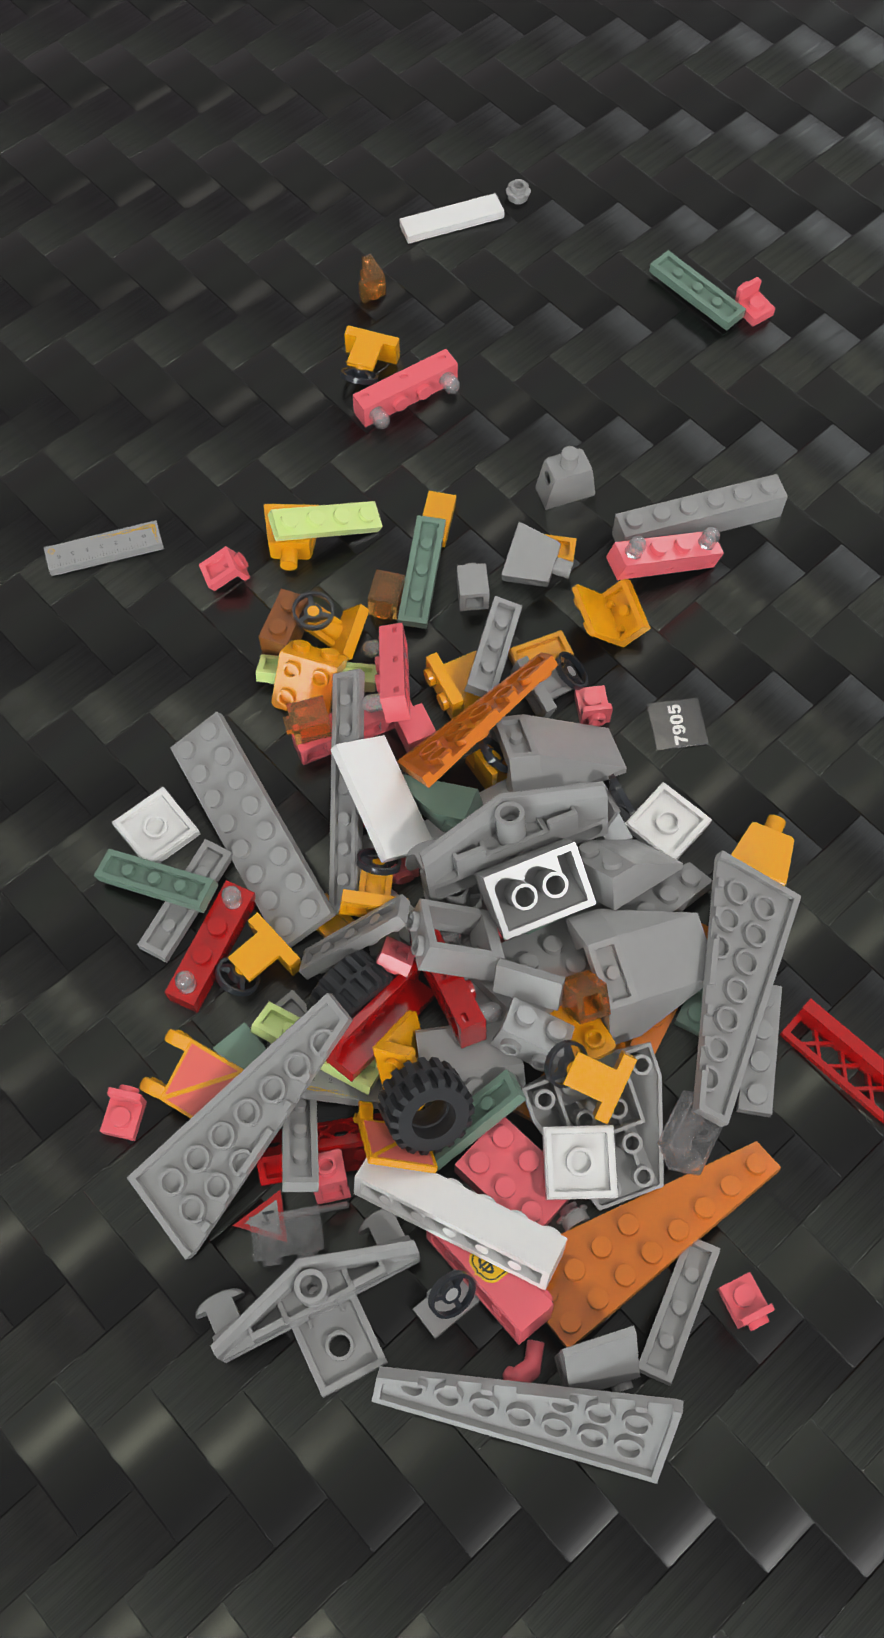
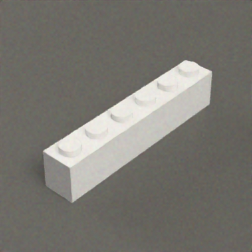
[354,1157,568,1290]

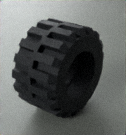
[306,949,394,1019]
[378,1057,475,1155]

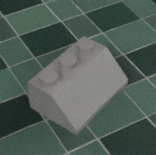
[474,839,596,940]
[415,1019,526,1108]

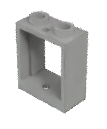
[406,898,505,981]

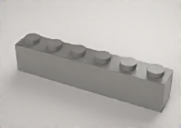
[612,474,788,542]

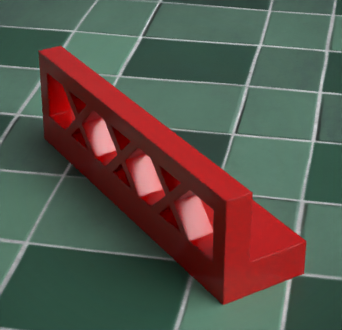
[326,959,435,1082]
[779,998,884,1124]
[257,1113,384,1186]

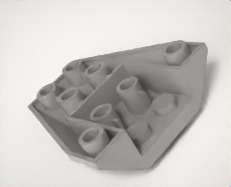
[488,714,627,792]
[566,909,707,1044]
[521,1042,664,1211]

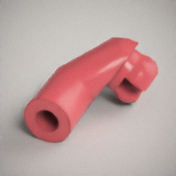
[503,1340,545,1383]

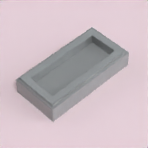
[493,958,566,1011]

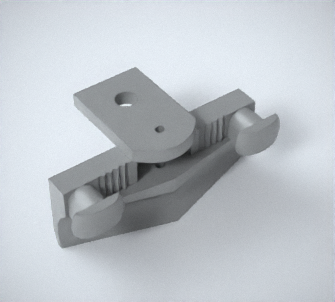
[405,781,608,936]
[196,1209,420,1398]

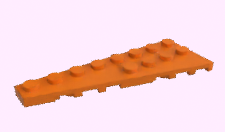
[546,1141,781,1348]

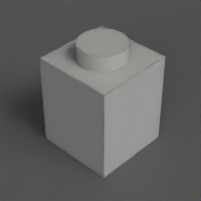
[456,563,490,611]

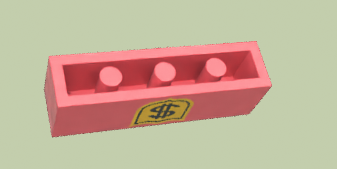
[426,1231,554,1345]

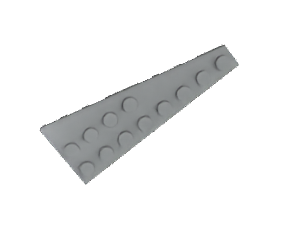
[692,850,801,1127]
[469,862,713,1014]
[127,993,353,1260]
[372,1366,684,1484]

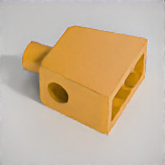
[264,504,318,571]
[731,815,794,886]

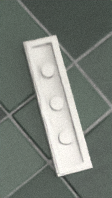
[399,193,504,244]

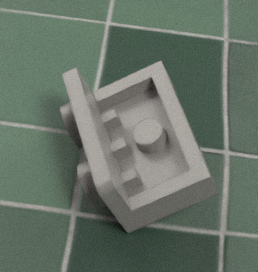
[491,997,575,1074]

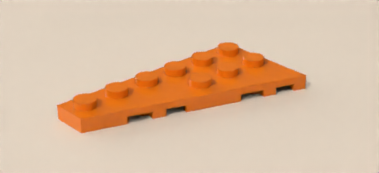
[397,652,558,788]

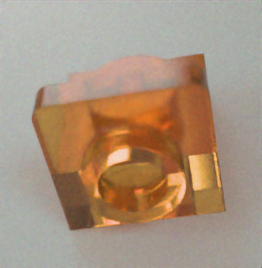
[359,254,386,303]

